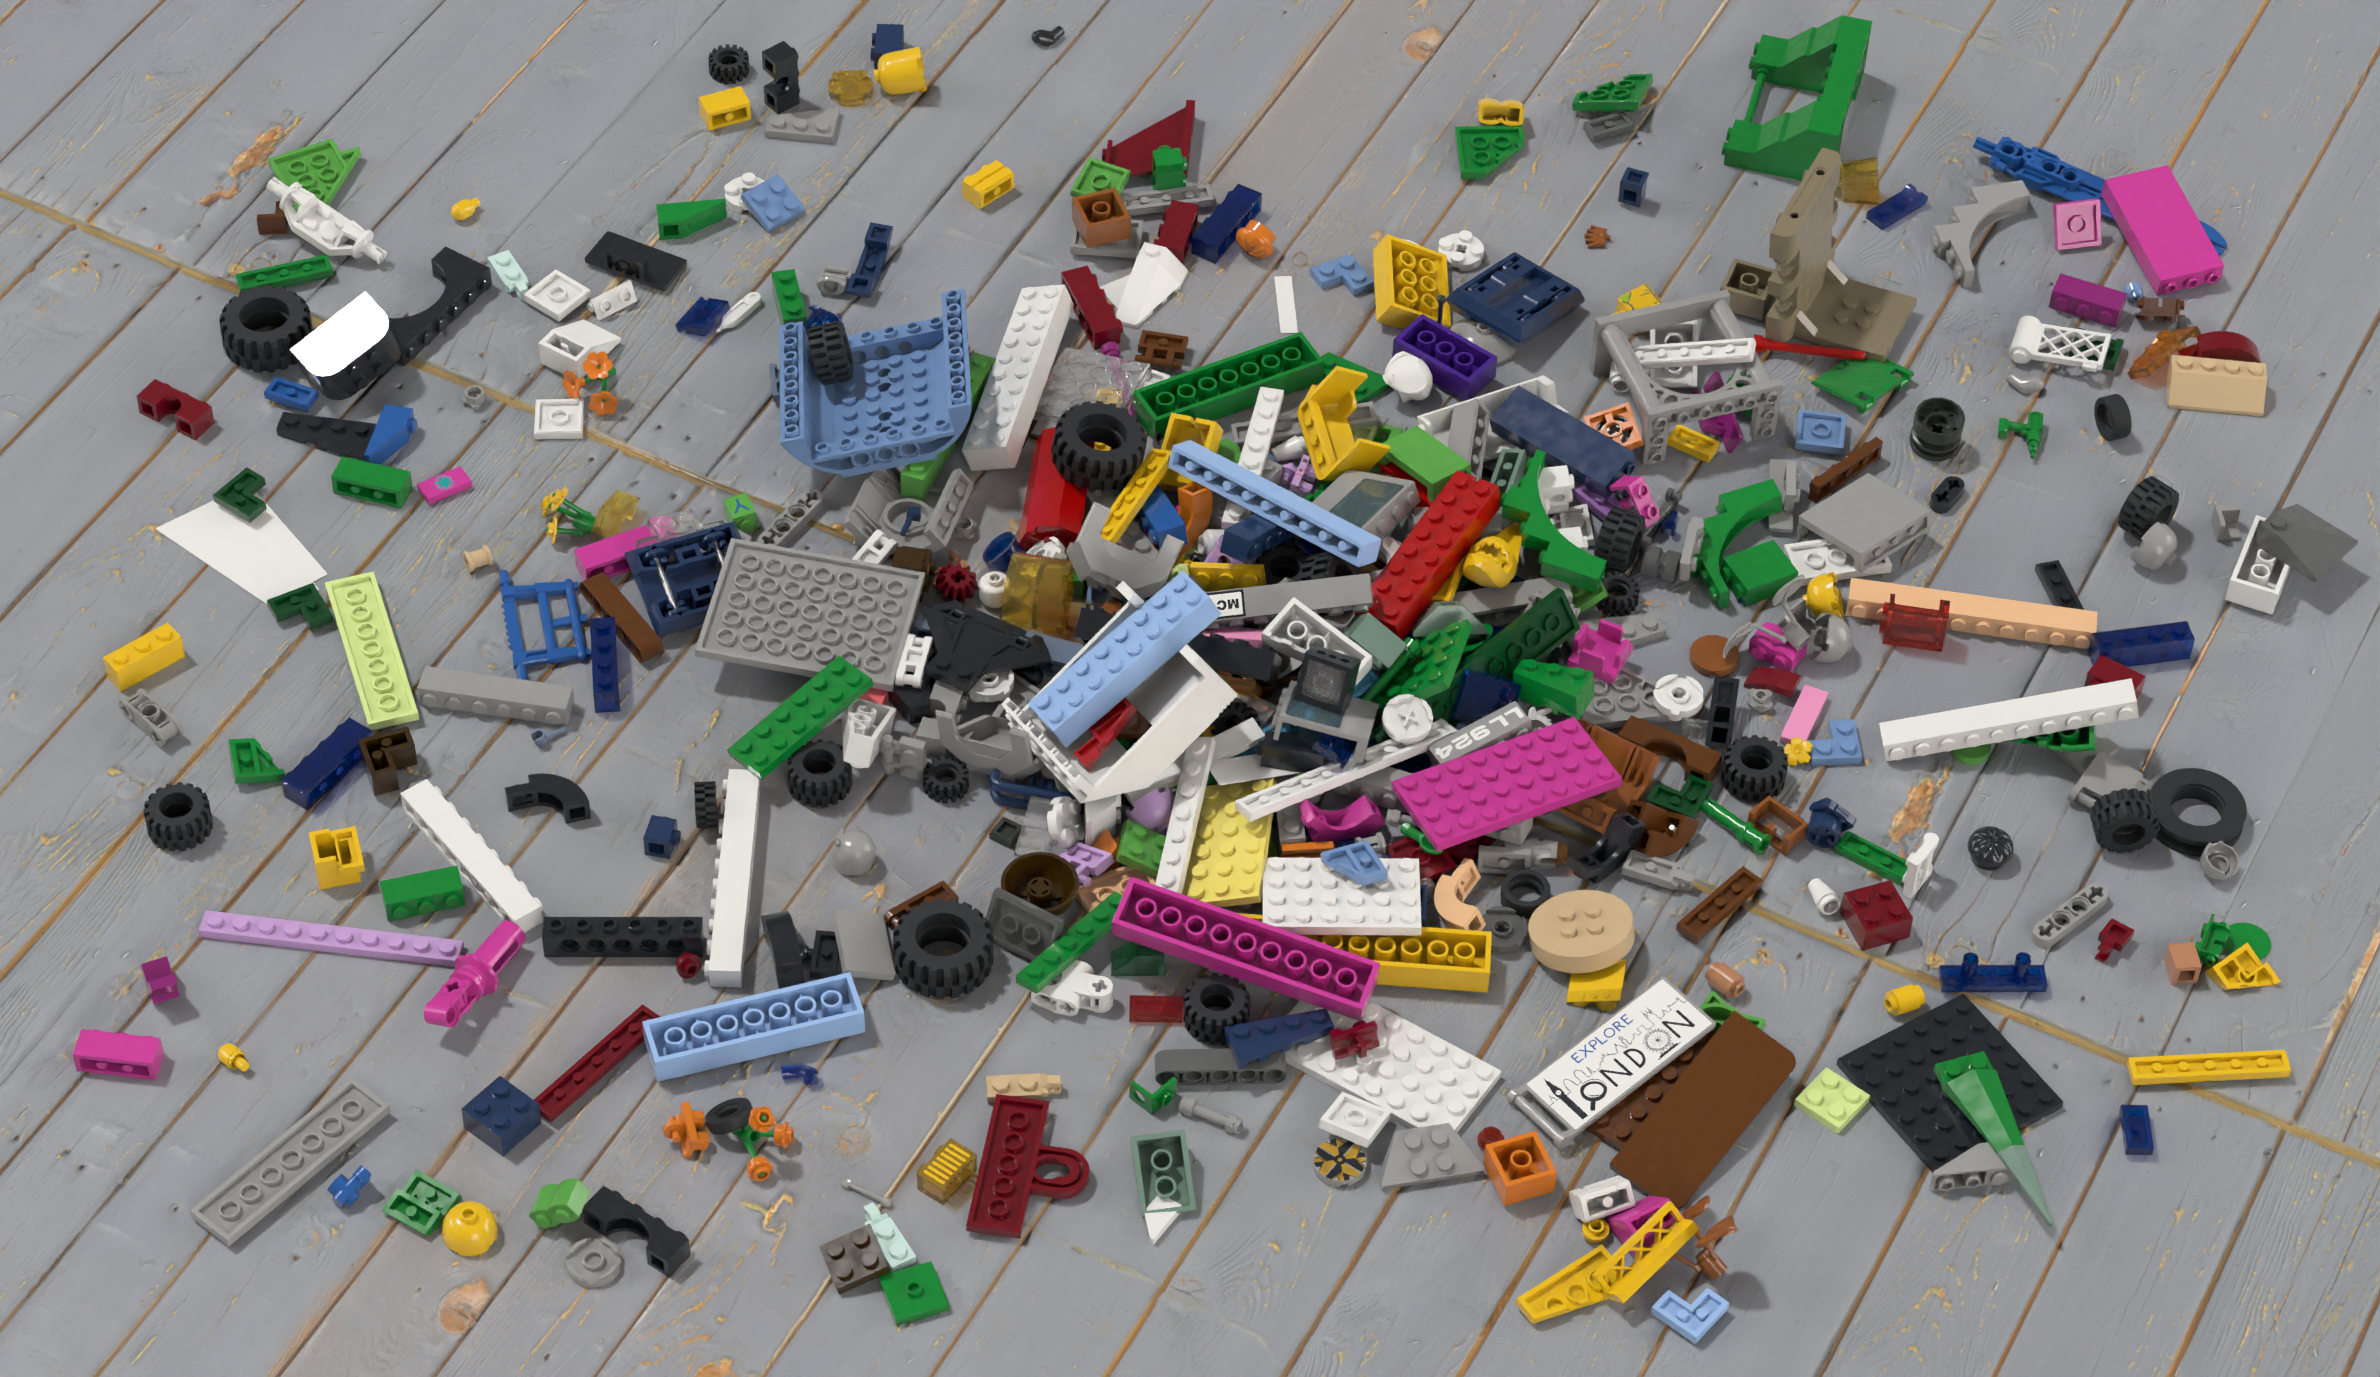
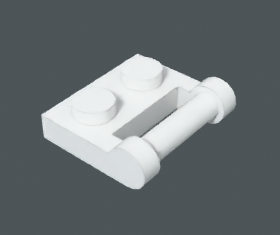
[1902,833,1939,899]

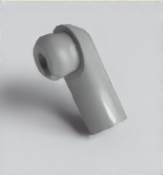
[2007,373,2044,394]

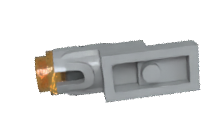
[1477,838,1568,875]

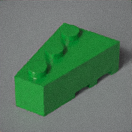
[1513,659,1594,721]

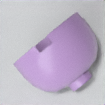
[1126,786,1175,834]

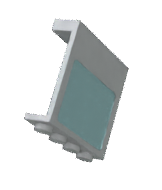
[1294,469,1421,545]
[1271,680,1379,763]

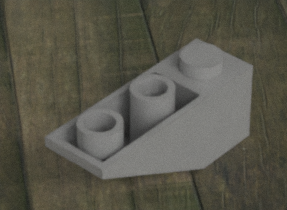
[1930,1142,2012,1191]

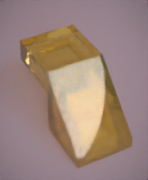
[591,490,640,538]

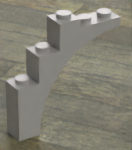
[1930,180,2030,288]

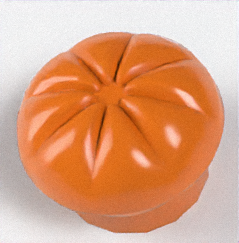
[1236,220,1276,259]

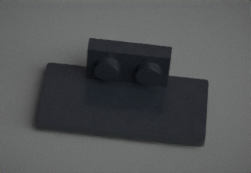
[585,231,687,292]

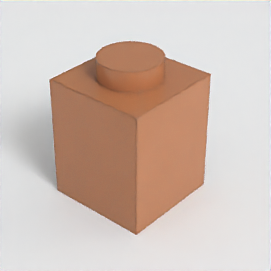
[2164,942,2202,985]

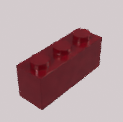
[1153,200,1199,265]

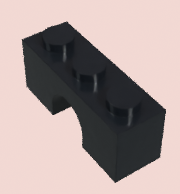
[762,41,800,115]

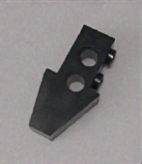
[888,631,931,724]

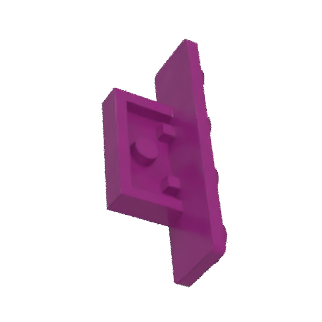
[1693,371,1743,453]

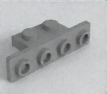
[1768,459,1800,533]

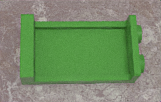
[1380,425,1472,502]

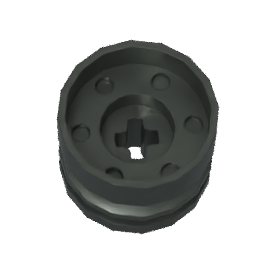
[1909,397,1965,461]

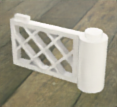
[2008,316,2111,372]

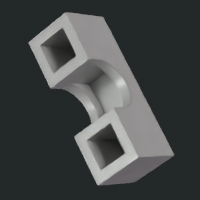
[916,680,969,758]

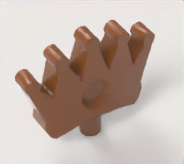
[1584,225,1611,249]

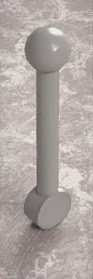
[841,1178,892,1208]

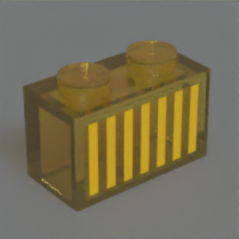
[916,1138,977,1206]

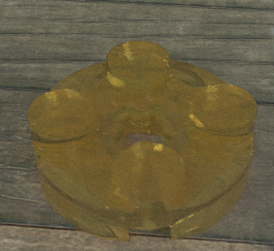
[828,70,873,107]

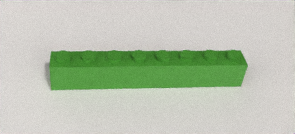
[901,353,996,501]

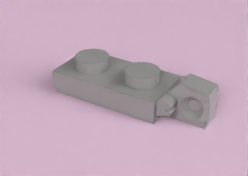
[1621,850,1695,892]

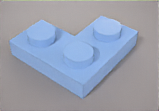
[1651,1288,1730,1344]

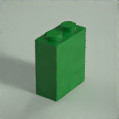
[1720,540,1798,607]

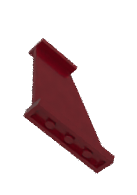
[1102,100,1195,178]

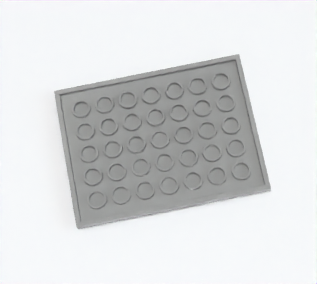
[695,538,925,692]

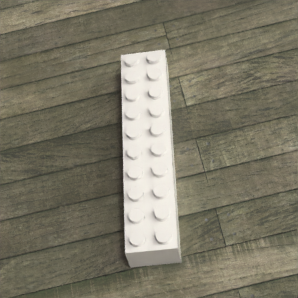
[962,284,1074,471]

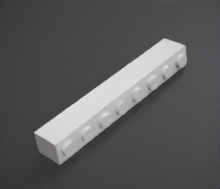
[400,779,543,933]

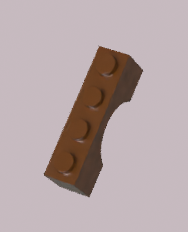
[1618,715,1722,783]

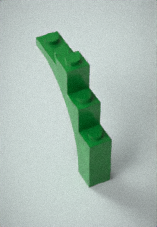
[1499,450,1607,593]
[1683,479,1782,609]

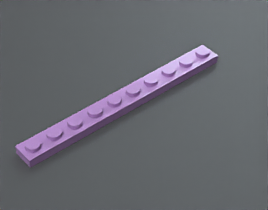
[198,910,464,967]

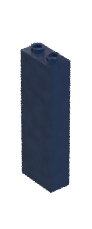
[1490,385,1636,499]

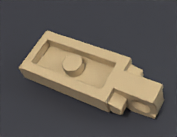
[986,1073,1061,1104]

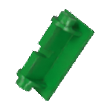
[2195,914,2231,966]

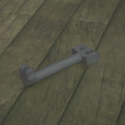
[1639,487,1683,554]

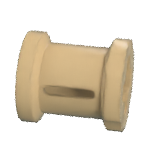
[462,544,493,573]

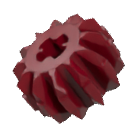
[935,562,978,604]

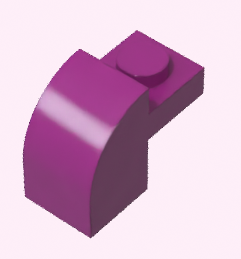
[140,956,180,1004]

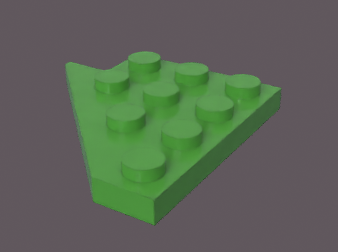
[268,139,361,213]

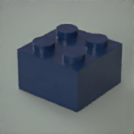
[461,1076,541,1156]

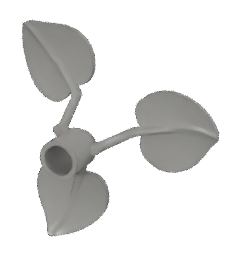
[1722,574,1812,659]

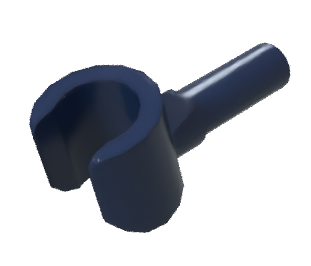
[900,506,921,536]

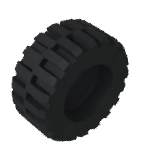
[219,285,313,373]
[1051,401,1147,492]
[893,898,994,999]

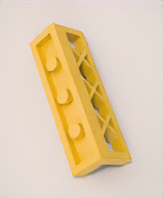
[1592,1201,1699,1304]

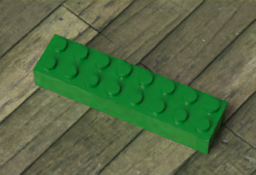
[1133,332,1324,440]

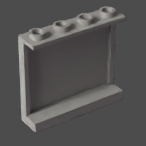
[1799,473,1931,573]

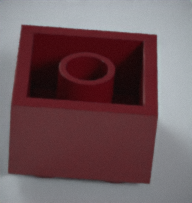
[1840,880,1913,951]

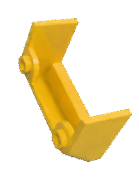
[1297,366,1390,482]

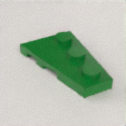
[1321,352,1392,404]

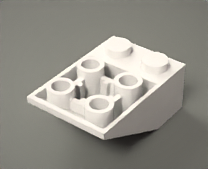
[539,319,622,378]

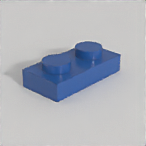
[264,377,319,412]

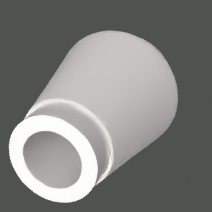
[1271,435,1308,462]
[1808,878,1840,915]

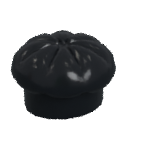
[1967,826,2014,870]

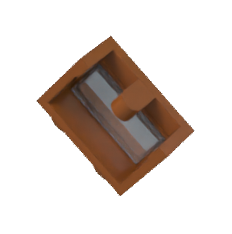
[1747,796,1808,856]

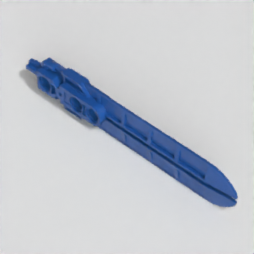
[1973,137,2227,255]

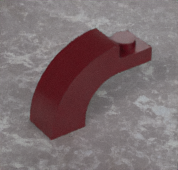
[2178,331,2261,363]

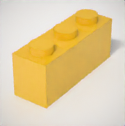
[103,622,185,692]

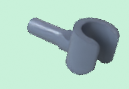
[531,727,567,748]

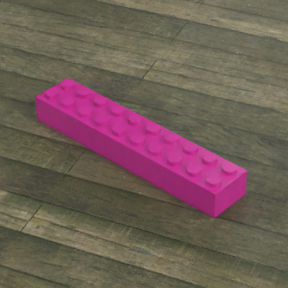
[1112,877,1380,1021]

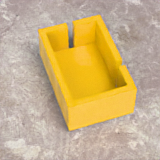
[1158,413,1224,493]

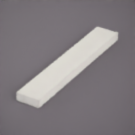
[1615,338,1756,371]
[1124,717,1265,807]

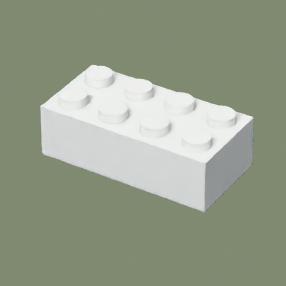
[2225,515,2291,615]

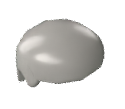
[2200,841,2240,880]

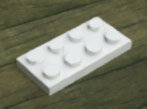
[1783,539,1892,586]

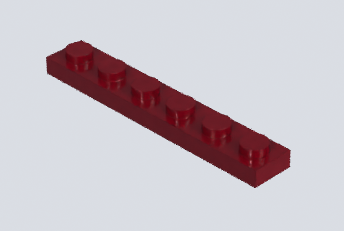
[534,1004,660,1123]

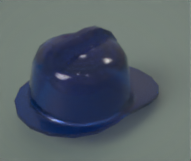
[982,531,1023,572]

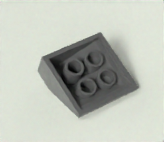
[2255,504,2358,583]

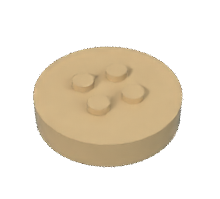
[1528,890,1635,973]

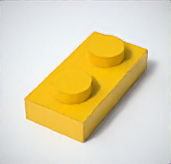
[1667,425,1720,463]

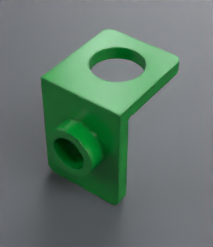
[1129,1077,1177,1115]

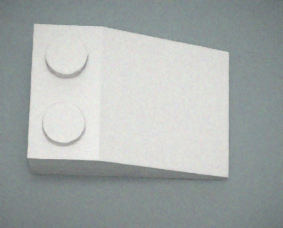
[1649,320,1698,388]

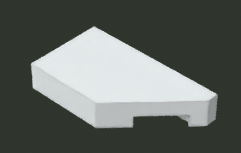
[1145,1196,1182,1245]

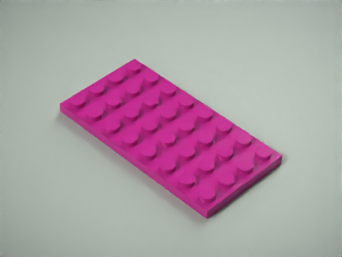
[1391,717,1622,852]

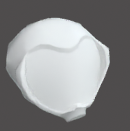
[1383,351,1433,403]

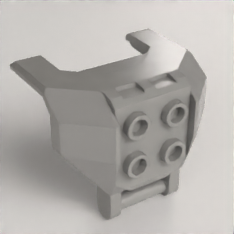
[1066,502,1184,602]
[935,704,1044,781]

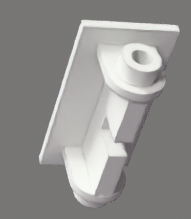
[587,280,637,321]

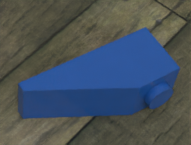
[364,404,417,465]

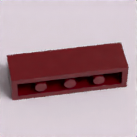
[1061,265,1123,350]

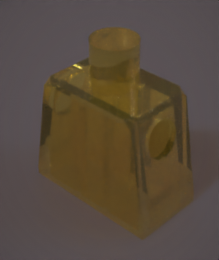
[1836,157,1879,205]

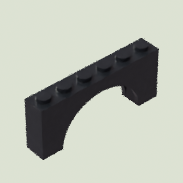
[389,246,492,366]

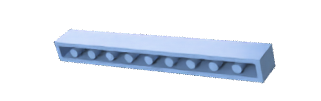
[1168,440,1382,567]

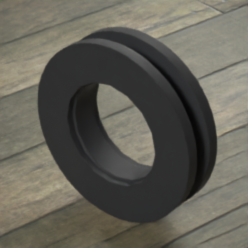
[2150,768,2247,857]

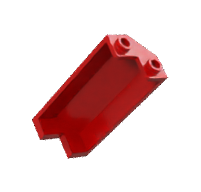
[1016,427,1095,552]

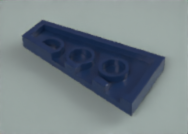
[1224,1009,1334,1070]

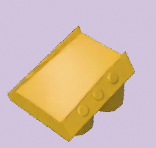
[1566,959,1627,1011]

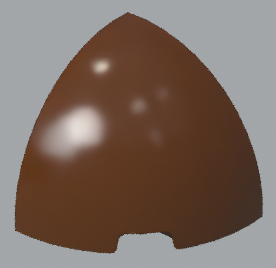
[1628,799,1700,857]

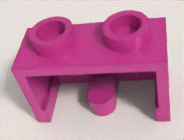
[1609,475,1660,529]

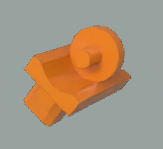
[662,1102,710,1158]

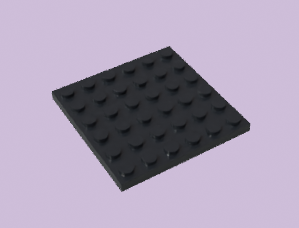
[1836,993,2063,1173]

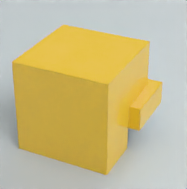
[308,826,365,890]

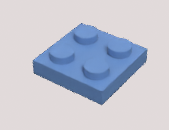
[740,174,805,233]
[1794,409,1846,455]

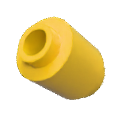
[1884,984,1925,1016]

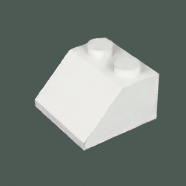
[1084,794,1121,846]

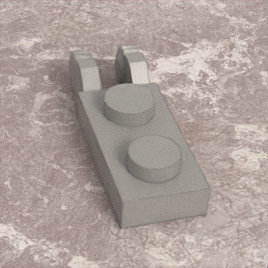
[1679,516,1704,581]

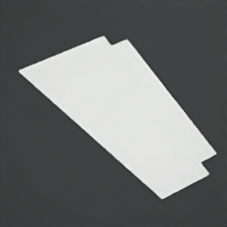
[156,492,327,604]

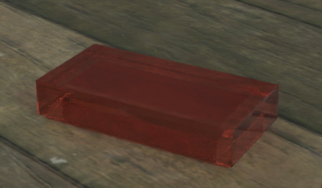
[1129,995,1183,1023]

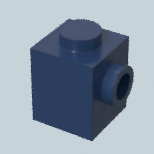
[643,815,681,859]

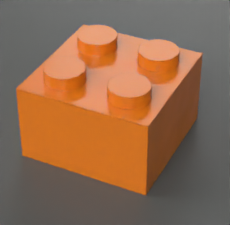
[1483,1131,1557,1206]

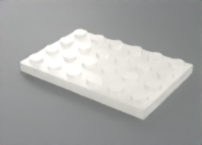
[1263,857,1421,936]

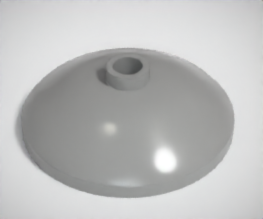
[1450,318,1517,366]

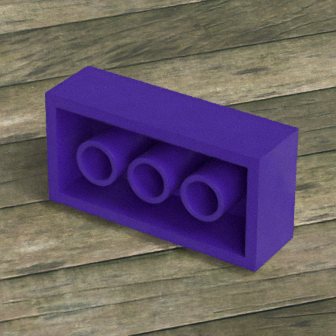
[1392,314,1497,401]

